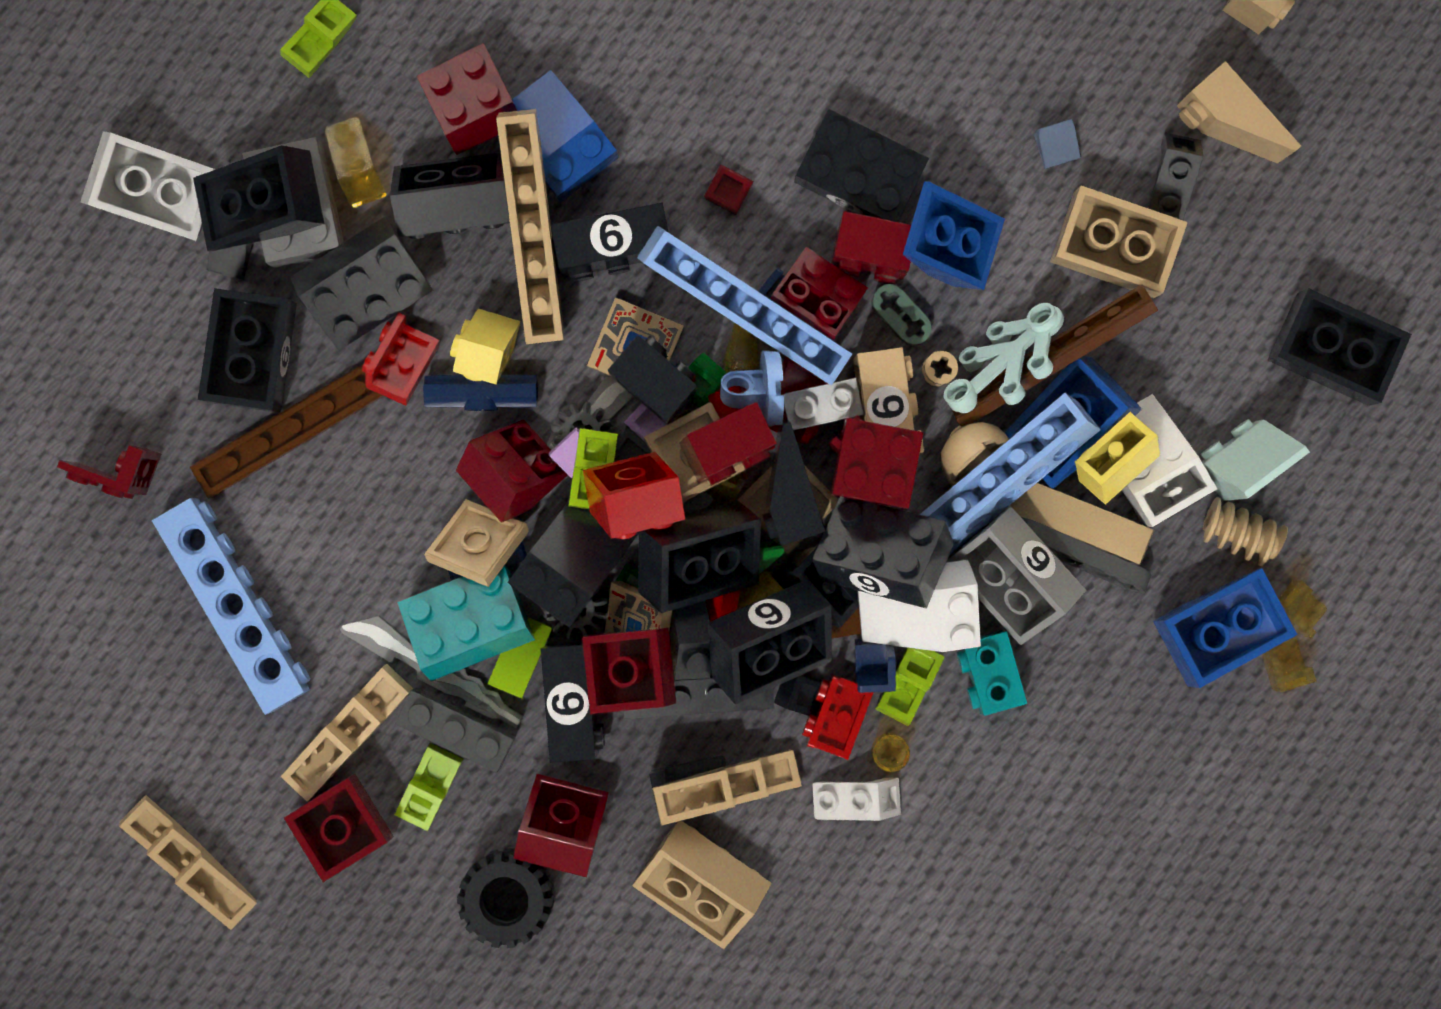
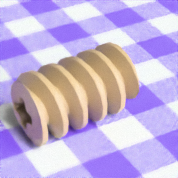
[1203,497,1288,567]

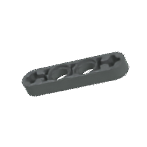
[1022,518,1151,594]

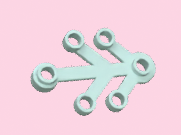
[944,303,1064,413]

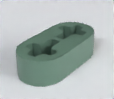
[872,284,932,346]

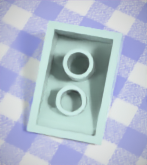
[1201,419,1310,501]

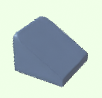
[1034,119,1081,169]

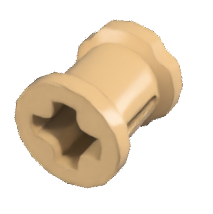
[922,351,958,387]

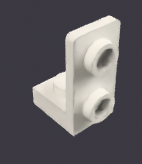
[784,378,864,430]
[813,778,901,821]

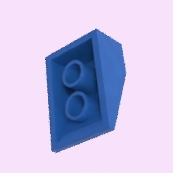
[512,70,619,203]
[903,181,1005,290]
[1005,356,1142,488]
[1153,568,1298,688]

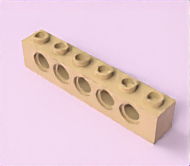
[496,109,564,344]

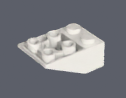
[1122,394,1217,527]

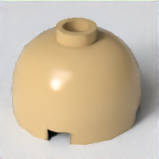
[941,422,1009,487]

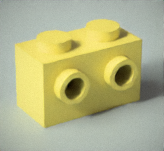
[450,309,521,384]
[1075,412,1160,505]

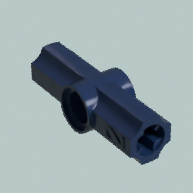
[423,375,538,411]

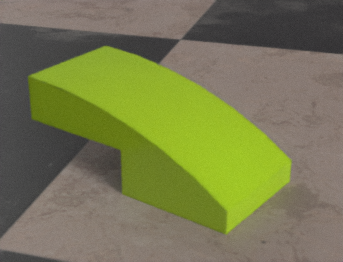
[280,0,357,78]
[568,428,618,509]
[487,616,553,699]
[875,648,945,726]
[394,743,464,831]

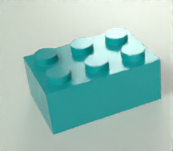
[397,565,535,681]

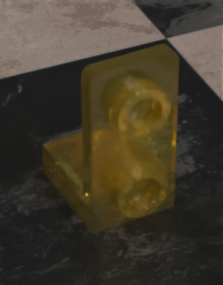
[324,117,387,208]

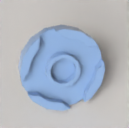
[720,350,784,427]

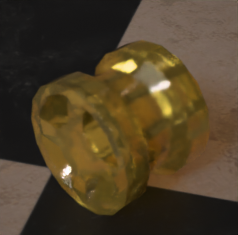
[871,732,910,772]

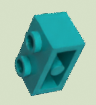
[956,630,1027,716]

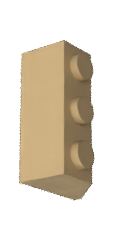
[632,821,772,949]

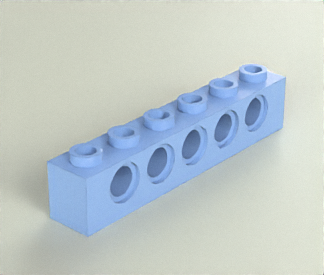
[637,226,852,386]
[920,393,1101,555]
[152,498,310,715]

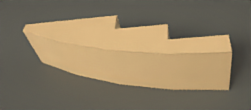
[1004,483,1154,565]
[281,664,413,802]
[652,749,802,825]
[119,795,257,930]

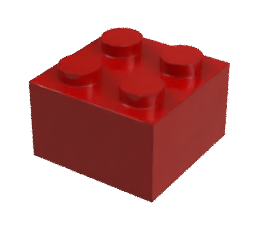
[583,452,685,539]

